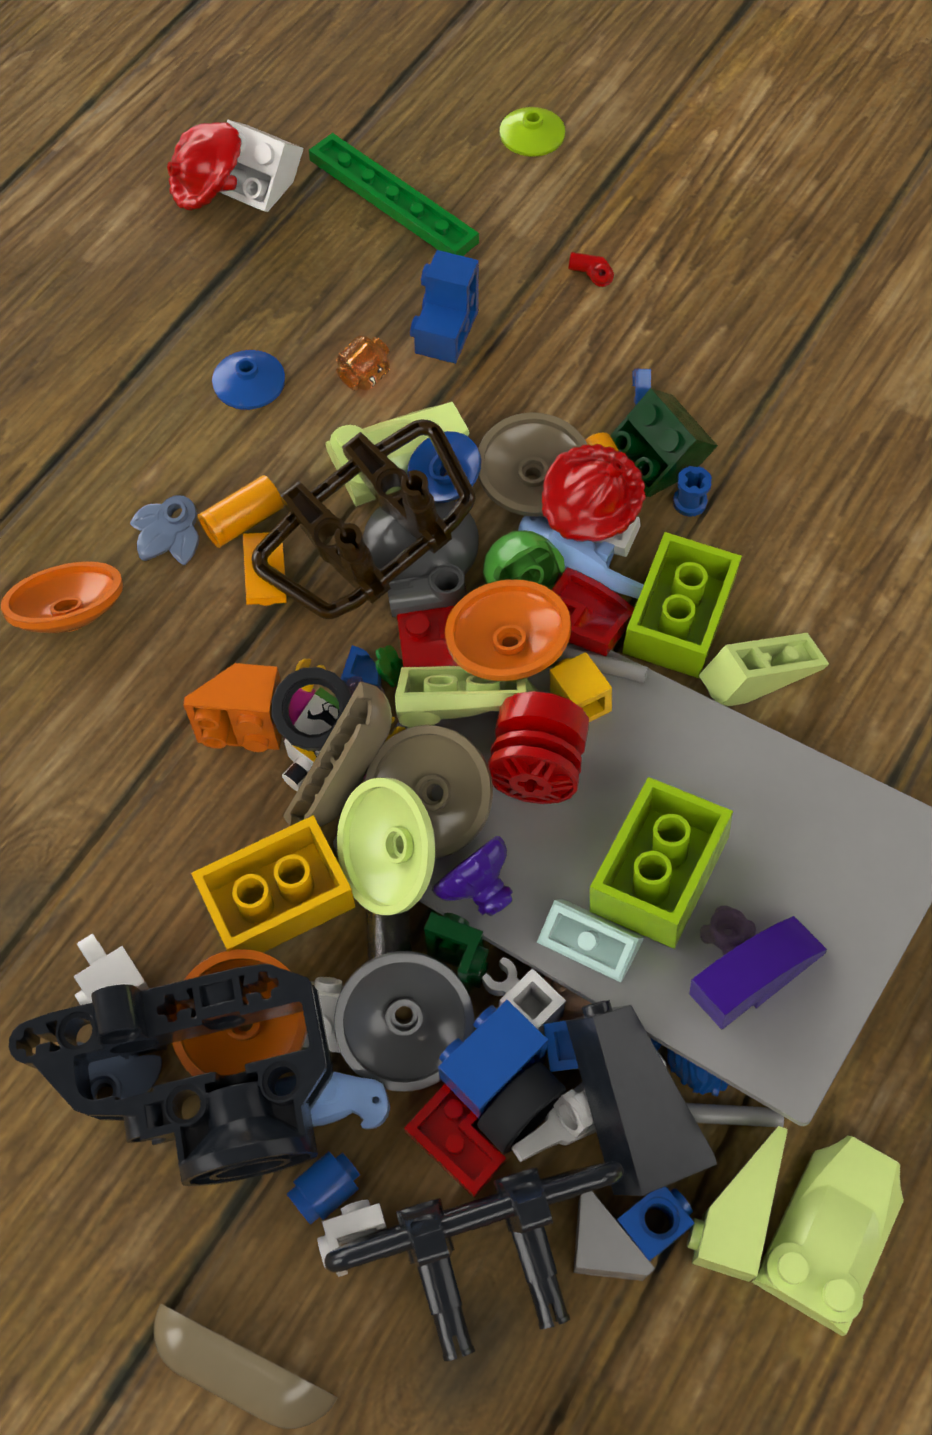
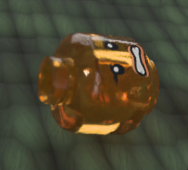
[336,335,390,391]

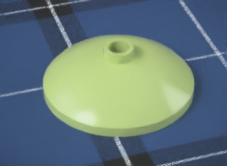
[337,777,436,915]

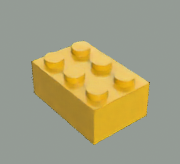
[191,815,355,953]

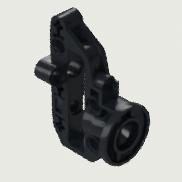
[8,964,333,1187]

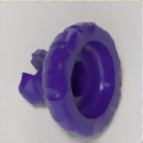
[432,836,513,916]

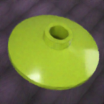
[500,107,565,157]

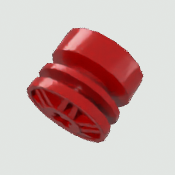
[487,691,589,804]

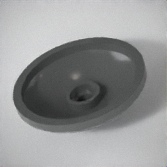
[363,500,479,581]
[334,951,474,1091]

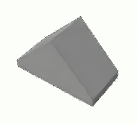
[573,1191,655,1281]

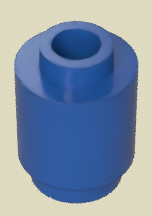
[286,1151,360,1225]

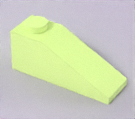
[699,633,829,707]
[687,1126,788,1282]

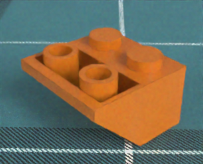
[183,663,282,752]

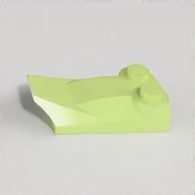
[326,402,470,507]
[395,666,540,729]
[752,1135,904,1336]

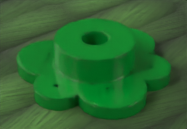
[376,645,403,688]

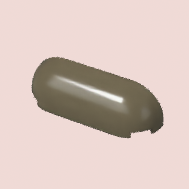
[283,681,392,827]
[154,1303,338,1429]

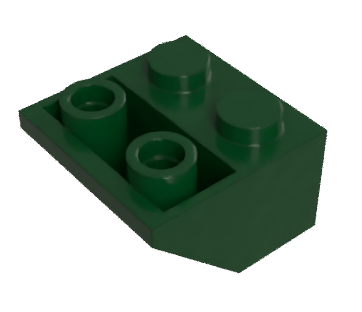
[610,388,718,497]

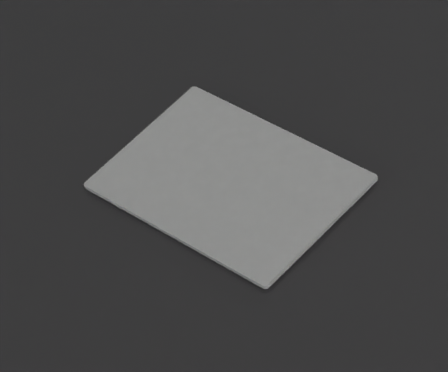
[333,642,932,1126]

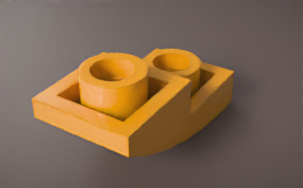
[243,532,287,606]

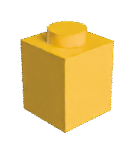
[549,652,612,722]

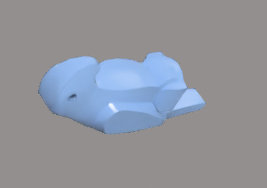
[518,516,644,599]
[275,1072,390,1129]

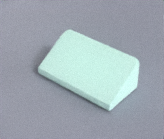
[537,899,644,982]

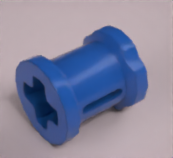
[673,466,712,517]

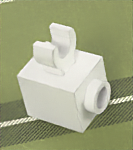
[74,933,150,1005]
[482,957,566,1035]

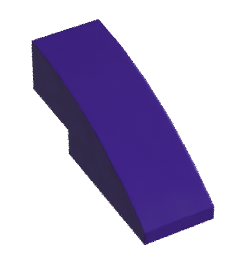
[689,916,827,1030]

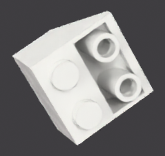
[220,120,304,212]

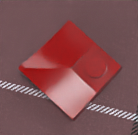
[552,567,635,656]
[397,605,459,667]

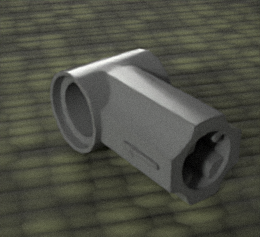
[388,564,467,617]

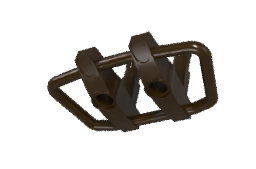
[252,419,476,619]

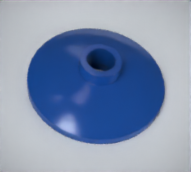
[212,350,285,410]
[407,431,481,503]

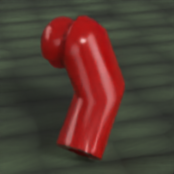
[568,252,614,287]

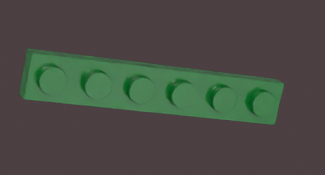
[309,133,479,256]

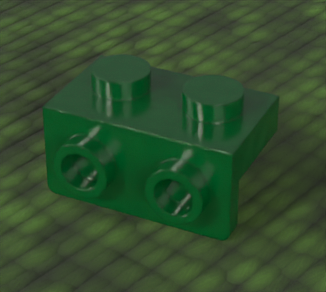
[424,912,489,994]

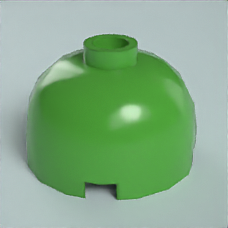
[483,530,565,590]

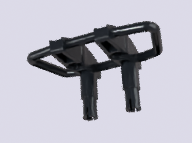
[324,1161,624,1361]

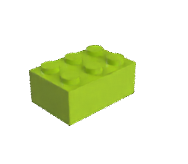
[622,532,742,679]
[590,777,733,949]

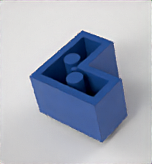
[410,250,479,364]
[438,1000,548,1119]

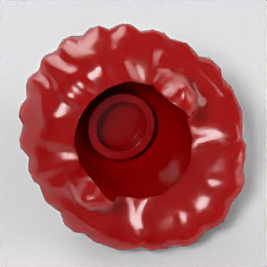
[167,122,242,211]
[542,444,646,542]

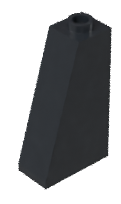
[566,1000,717,1196]

